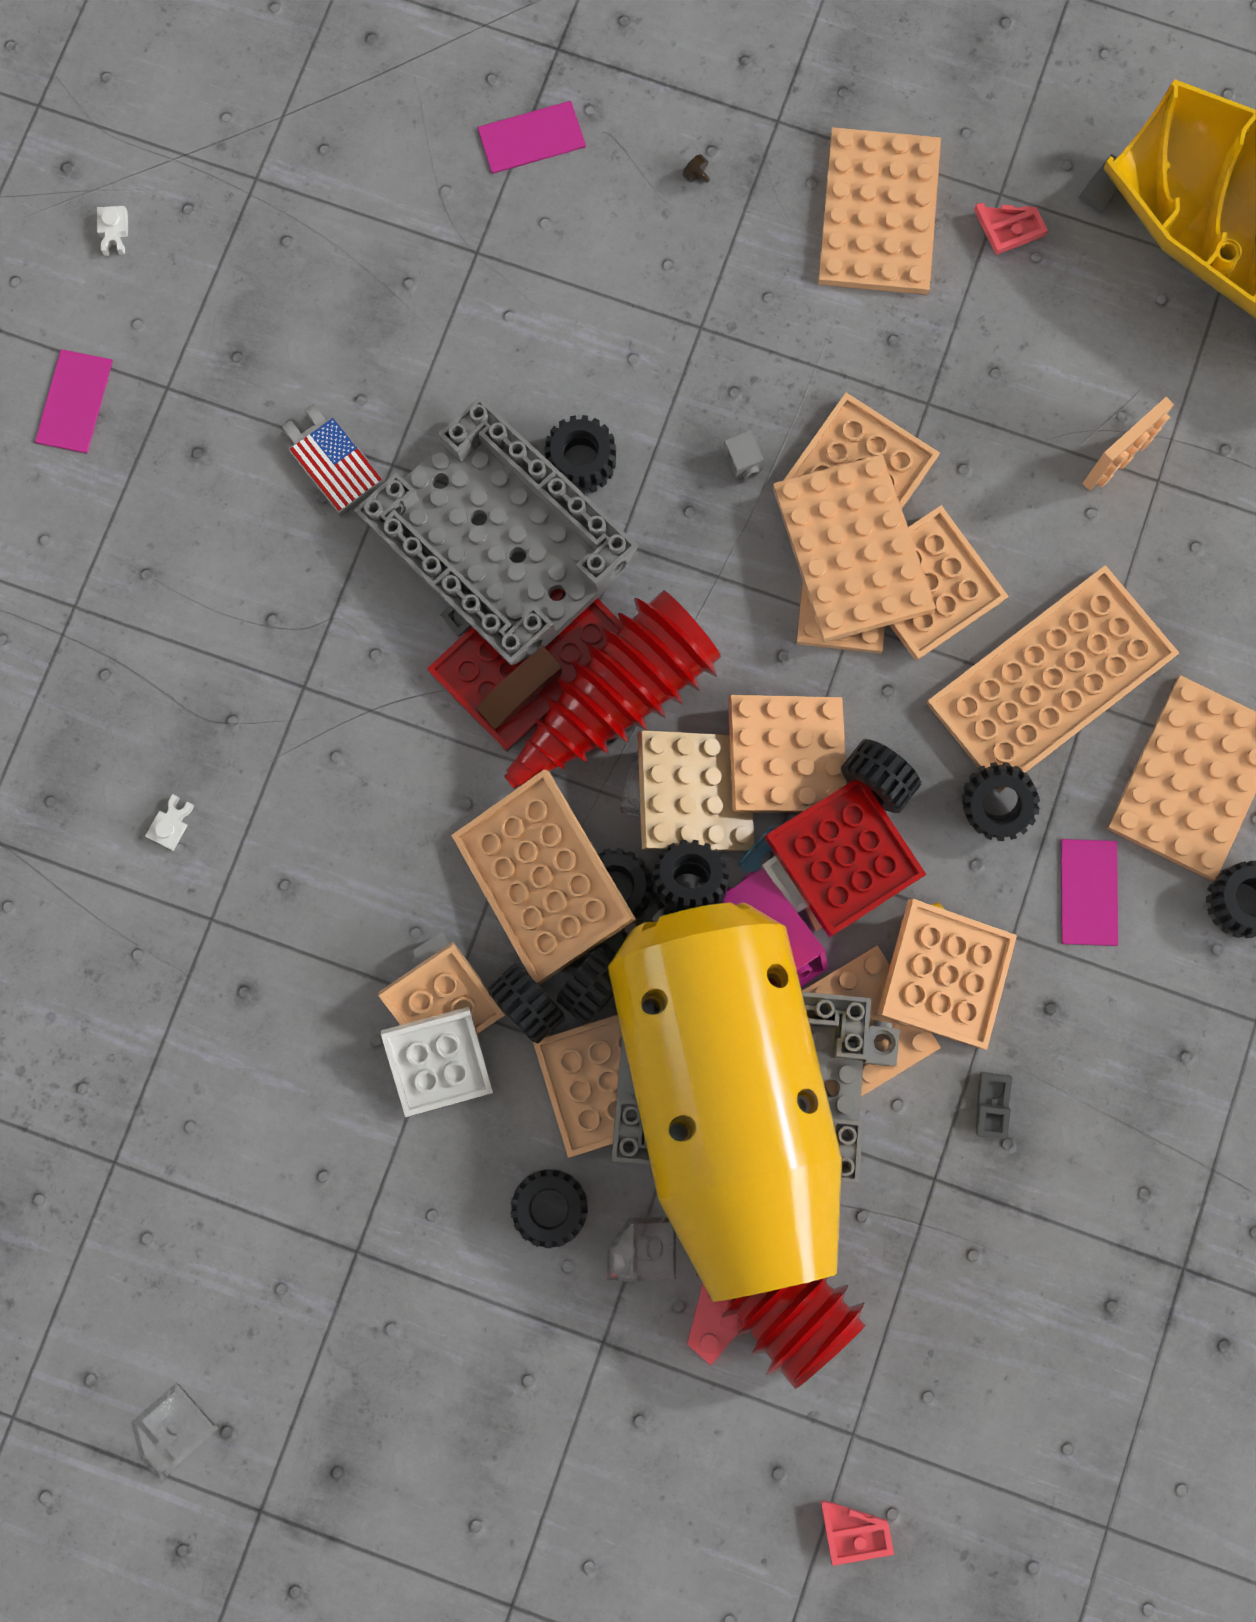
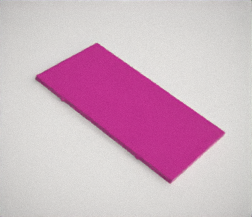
[477,101,586,174]
[35,349,113,453]
[1060,839,1118,946]

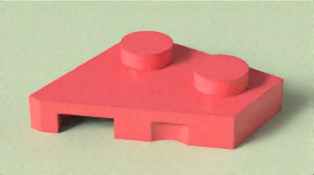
[974,203,1048,255]
[687,1282,742,1366]
[820,1500,894,1566]

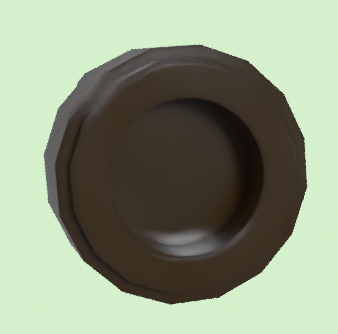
[683,154,710,183]

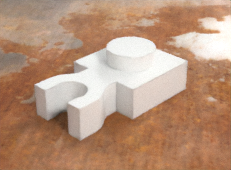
[97,206,128,256]
[145,794,194,851]

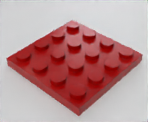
[764,780,927,938]

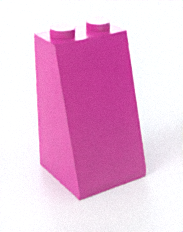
[723,868,828,987]

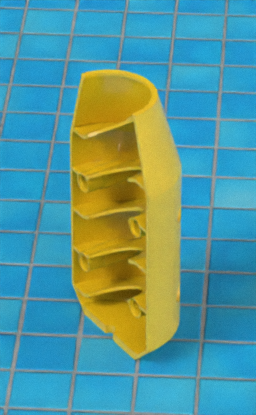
[1104,79,1256,319]
[608,903,842,1302]

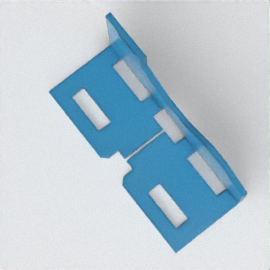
[738,826,773,874]

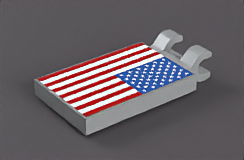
[282,404,385,517]

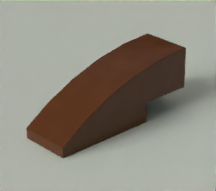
[477,646,562,731]

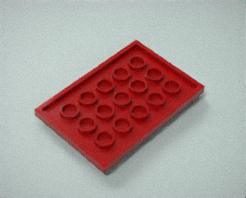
[427,589,622,752]

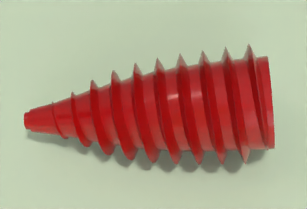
[504,590,721,789]
[686,1252,866,1389]

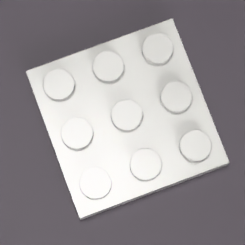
[381,1007,493,1117]

